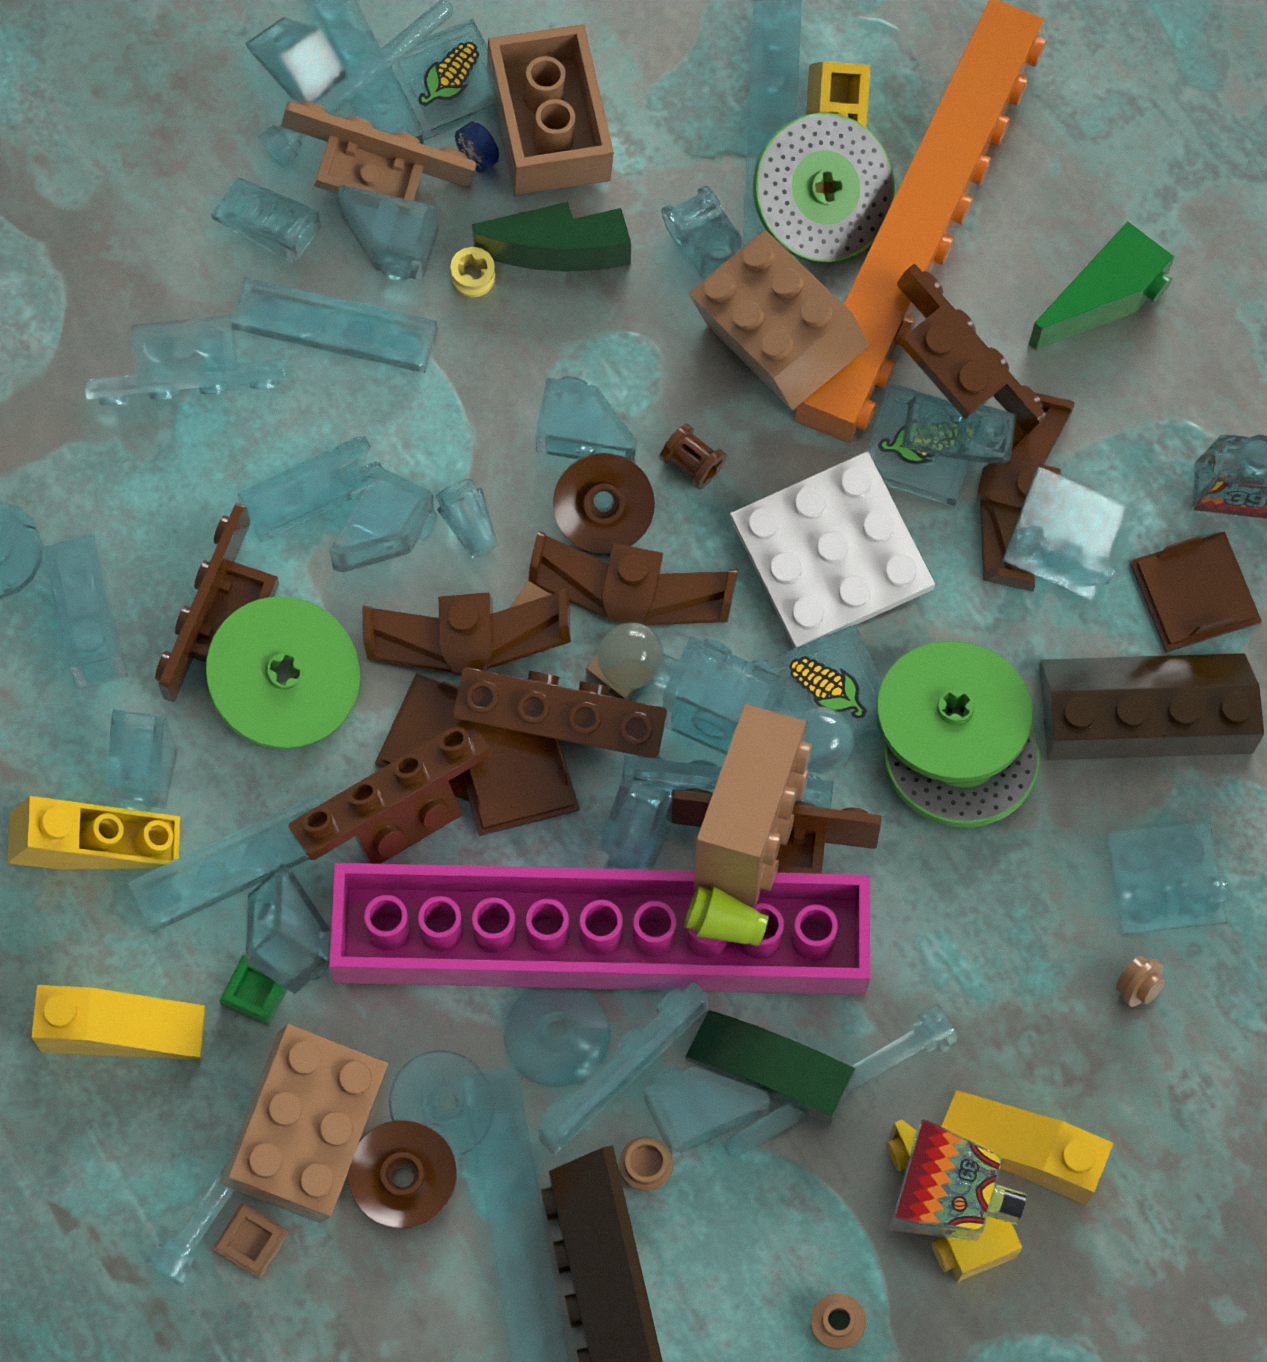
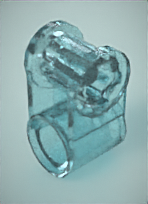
[661,186,742,279]

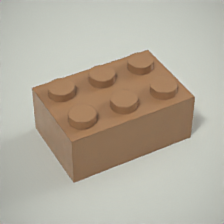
[487,24,614,196]
[688,230,869,410]
[693,704,813,908]
[219,1023,388,1223]

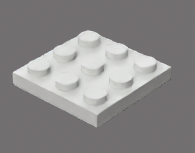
[730,451,935,652]

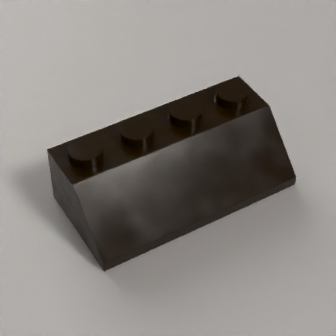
[1039,653,1264,760]
[541,1145,663,1362]

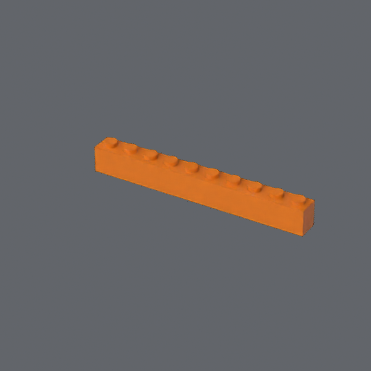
[795,0,1047,444]

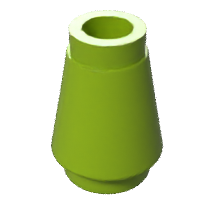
[684,886,769,947]

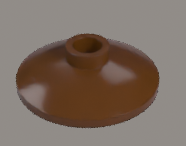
[553,453,655,554]
[348,1120,457,1229]

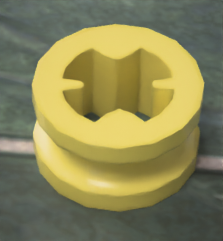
[450,247,495,298]

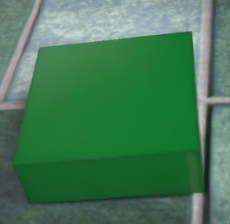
[219,954,292,1027]

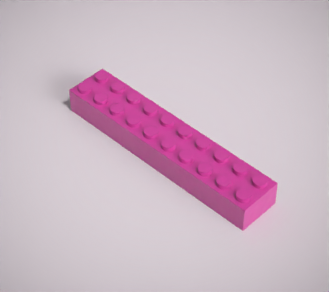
[329,863,870,995]

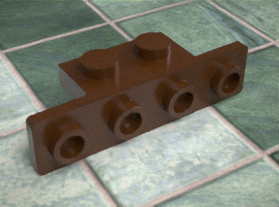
[897,264,1047,434]
[155,502,279,702]
[453,667,667,759]
[288,720,492,864]
[669,788,882,874]

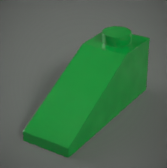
[1029,221,1175,350]

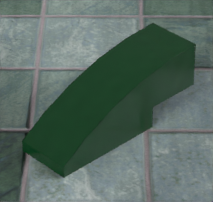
[472,202,631,272]
[685,1010,855,1125]

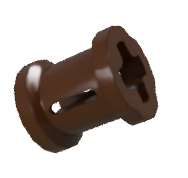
[659,423,727,490]

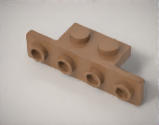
[281,101,477,217]

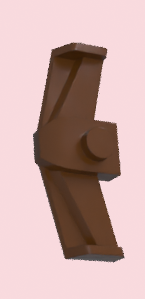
[977,393,1075,592]
[528,531,738,629]
[362,588,571,676]

